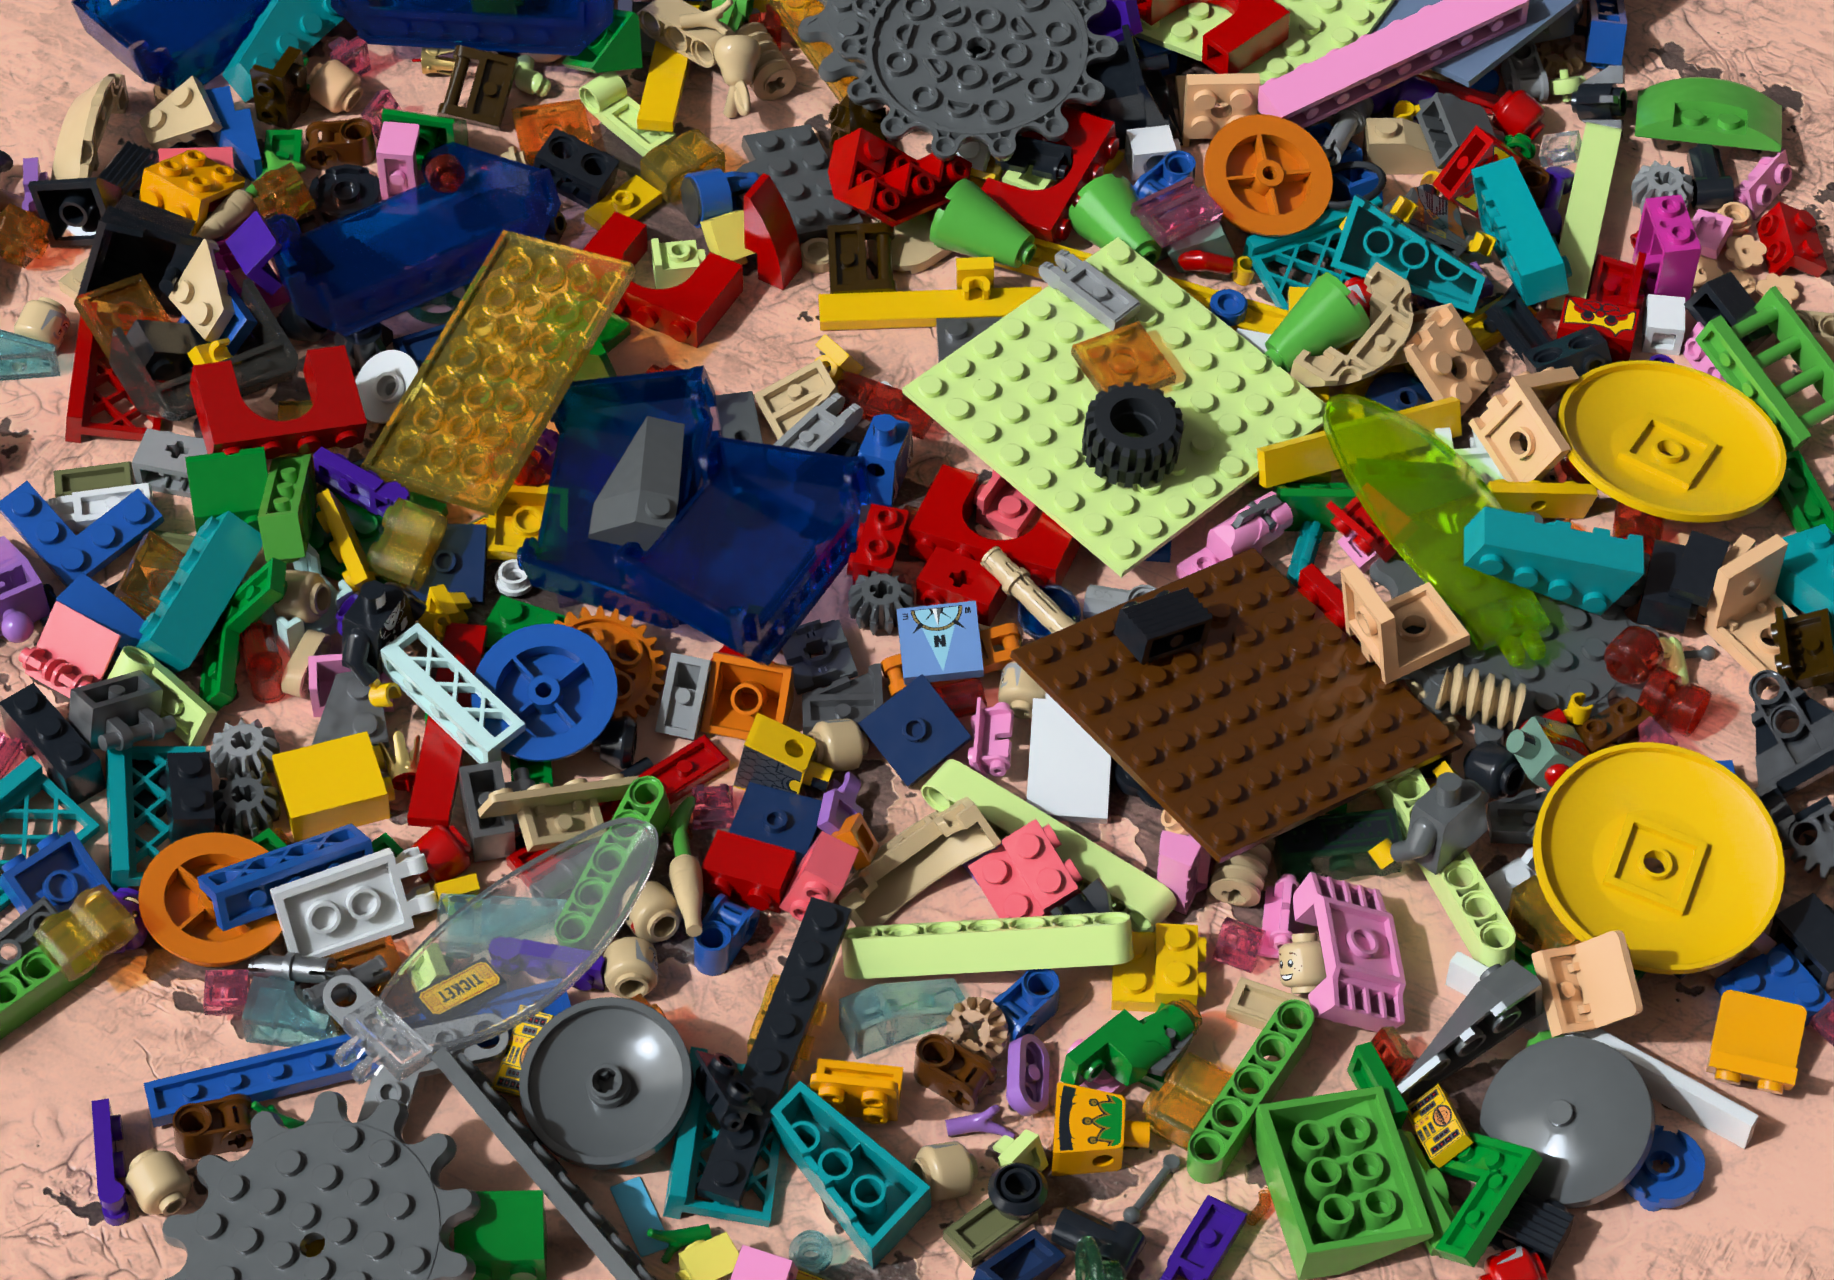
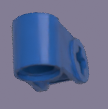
[1133,151,1196,215]
[694,894,760,976]
[993,969,1060,1043]

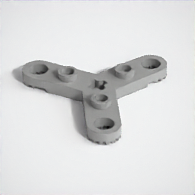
[323,975,509,1122]

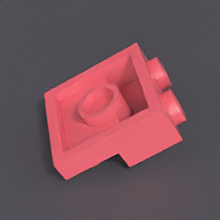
[968,819,1083,918]

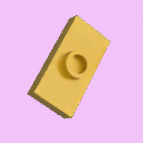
[584,175,662,231]

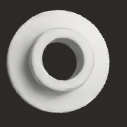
[495,559,534,597]

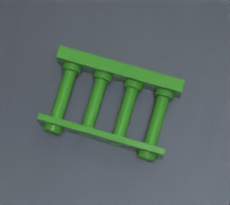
[1695,286,1834,453]

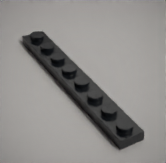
[697,897,852,1208]

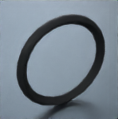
[1326,161,1387,209]

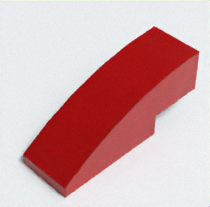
[744,173,802,290]

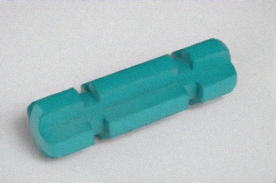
[1286,520,1324,587]

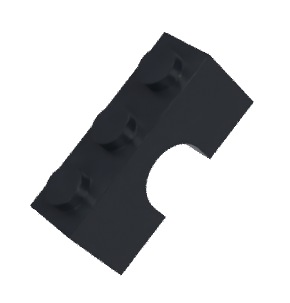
[0,683,106,805]

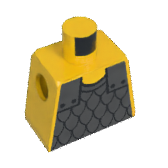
[733,713,834,795]

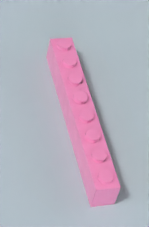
[1257,0,1530,128]

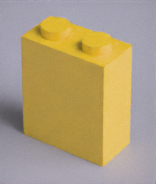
[272,731,395,843]

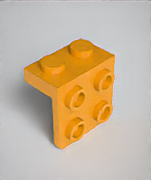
[139,150,245,236]
[1706,990,1807,1094]
[810,1058,903,1124]

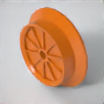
[1204,114,1333,237]
[138,832,282,967]

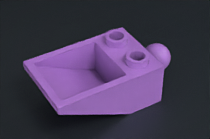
[0,536,51,643]

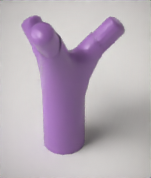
[945,1105,1015,1139]

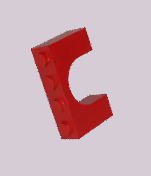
[1137,0,1290,74]
[981,106,1119,245]
[568,211,743,348]
[189,345,367,460]
[908,464,1081,596]

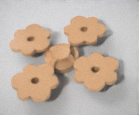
[1693,234,1799,304]

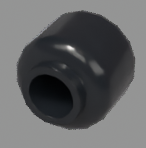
[1463,741,1525,800]

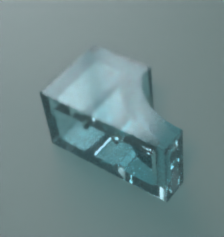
[241,976,333,1048]

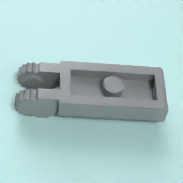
[1038,249,1141,332]
[767,393,864,478]

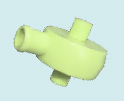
[1549,69,1586,102]

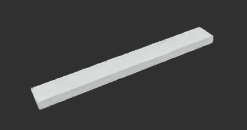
[1445,951,1759,1149]

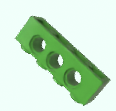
[258,454,318,564]

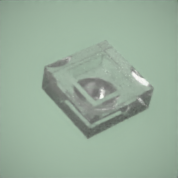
[1539,130,1582,167]

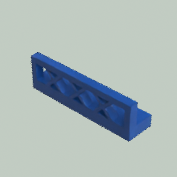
[197,823,374,931]

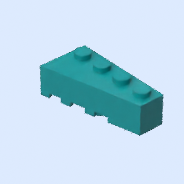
[222,0,355,103]
[1471,156,1572,306]
[1331,194,1487,314]
[1464,506,1644,616]
[136,511,263,674]
[1775,524,1834,628]
[770,1081,931,1269]

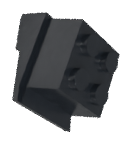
[1086,24,1183,150]
[77,195,206,317]

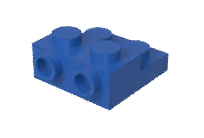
[0,830,114,926]

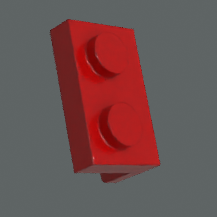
[1756,201,1828,278]
[1586,251,1650,313]
[1326,484,1419,563]
[847,503,909,585]
[1297,563,1360,644]

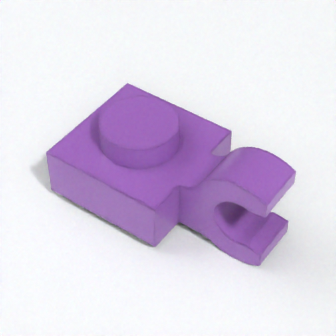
[22,157,49,221]
[817,772,864,835]

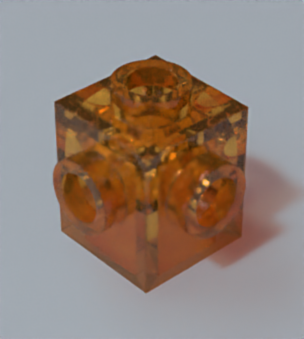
[252,162,316,224]
[0,203,50,268]

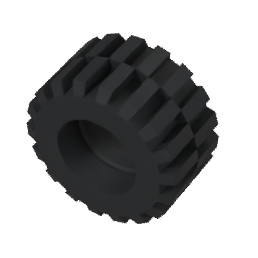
[1082,382,1184,488]

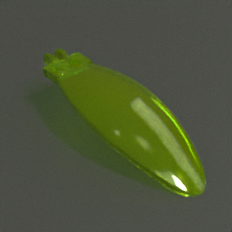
[1322,394,1550,667]

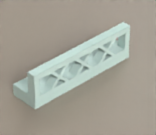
[380,622,526,765]

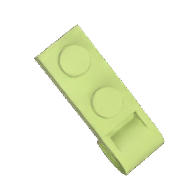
[579,71,677,162]
[107,646,217,746]

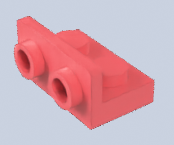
[973,470,1039,538]

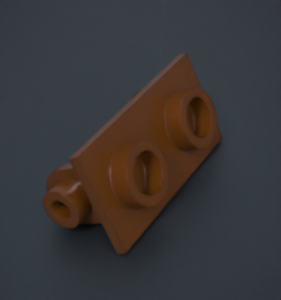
[1574,697,1655,754]

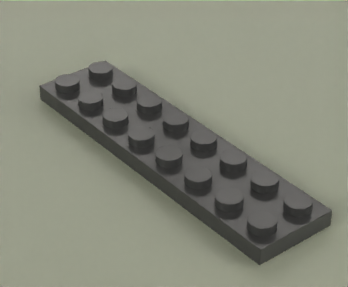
[430,1046,658,1280]

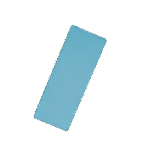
[610,1177,668,1257]

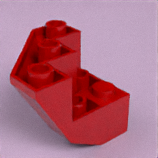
[828,128,972,227]

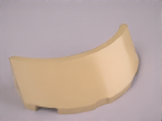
[51,73,129,180]
[1290,262,1414,388]
[836,797,1002,927]

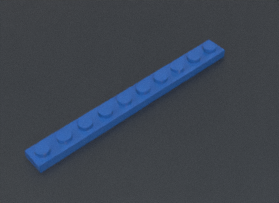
[144,982,571,1128]

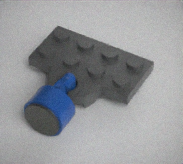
[681,124,863,244]

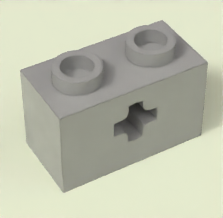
[132,428,207,498]

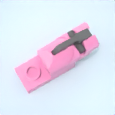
[1175,491,1293,579]

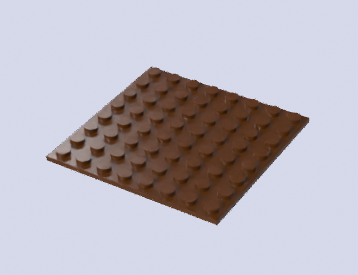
[1010,548,1464,864]

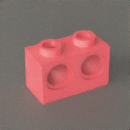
[779,831,859,921]

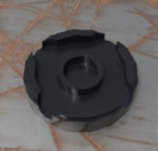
[309,164,382,226]

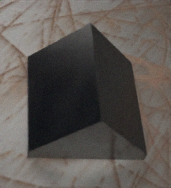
[28,177,122,248]

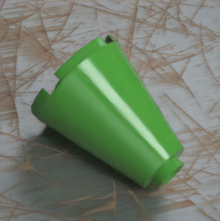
[1069,174,1162,265]
[929,178,1037,268]
[1264,272,1371,372]

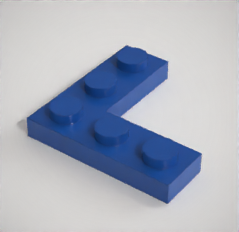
[0,481,164,587]

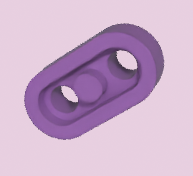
[1006,1034,1050,1117]

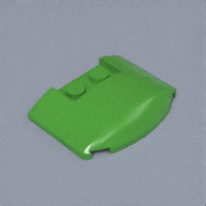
[1635,77,1782,152]

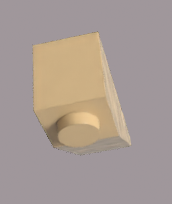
[1362,118,1443,175]

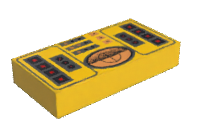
[492,1008,555,1098]
[1407,1084,1473,1168]

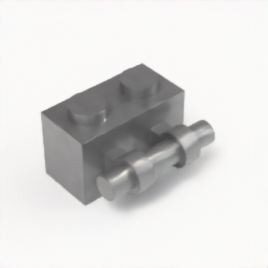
[68,670,177,751]
[459,761,536,862]

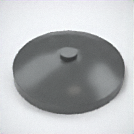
[519,997,694,1170]
[1480,1036,1655,1209]

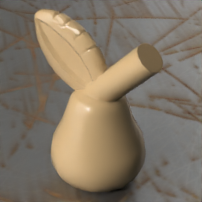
[714,35,761,118]

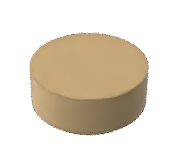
[801,238,829,273]

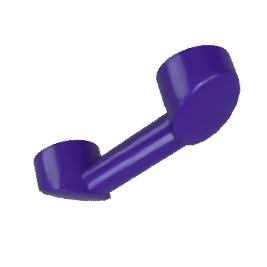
[1539,166,1574,238]

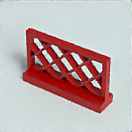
[65,303,172,443]

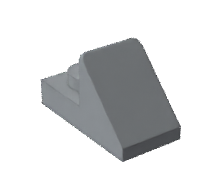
[655,652,712,740]

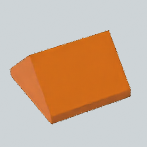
[701,652,794,740]

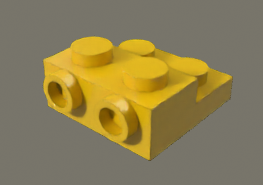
[487,483,568,564]
[1111,923,1206,1014]

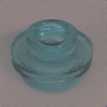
[789,1230,833,1273]

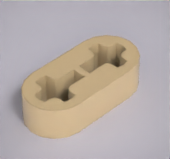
[281,629,331,698]

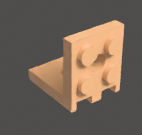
[1175,73,1260,147]
[1386,303,1498,417]
[1468,366,1580,482]
[1703,534,1798,690]
[1340,563,1470,685]

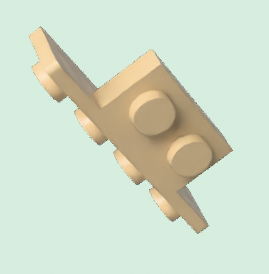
[478,773,639,852]

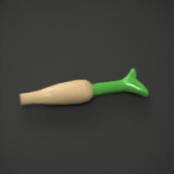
[195,150,306,241]
[662,796,703,937]

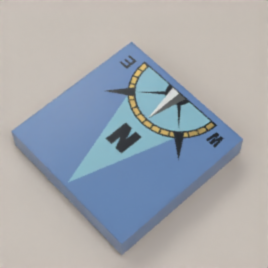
[896,601,984,685]

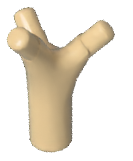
[679,0,733,35]

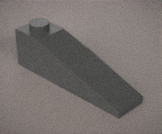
[588,416,685,555]
[1397,960,1543,1105]

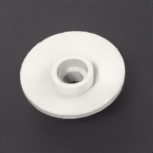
[355,350,421,424]

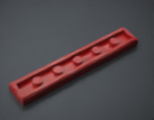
[407,623,488,828]
[506,734,729,889]

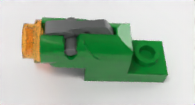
[1061,999,1202,1086]

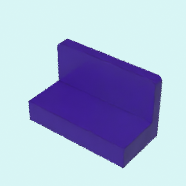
[1087,0,1143,42]
[225,211,282,296]

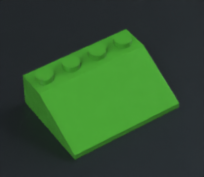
[1250,1086,1434,1280]

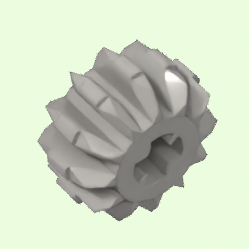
[1631,160,1694,215]
[209,717,280,781]

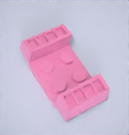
[1157,830,1215,915]
[1293,872,1406,1035]

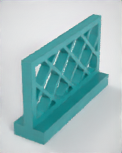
[1242,195,1383,310]
[105,746,206,891]
[0,756,100,912]
[663,1046,789,1227]

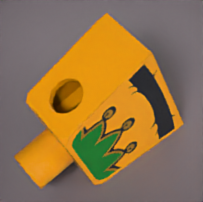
[1051,1082,1150,1176]

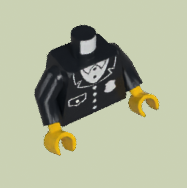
[342,580,451,708]

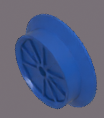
[471,624,618,762]

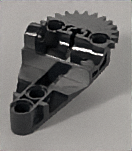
[1749,670,1834,880]

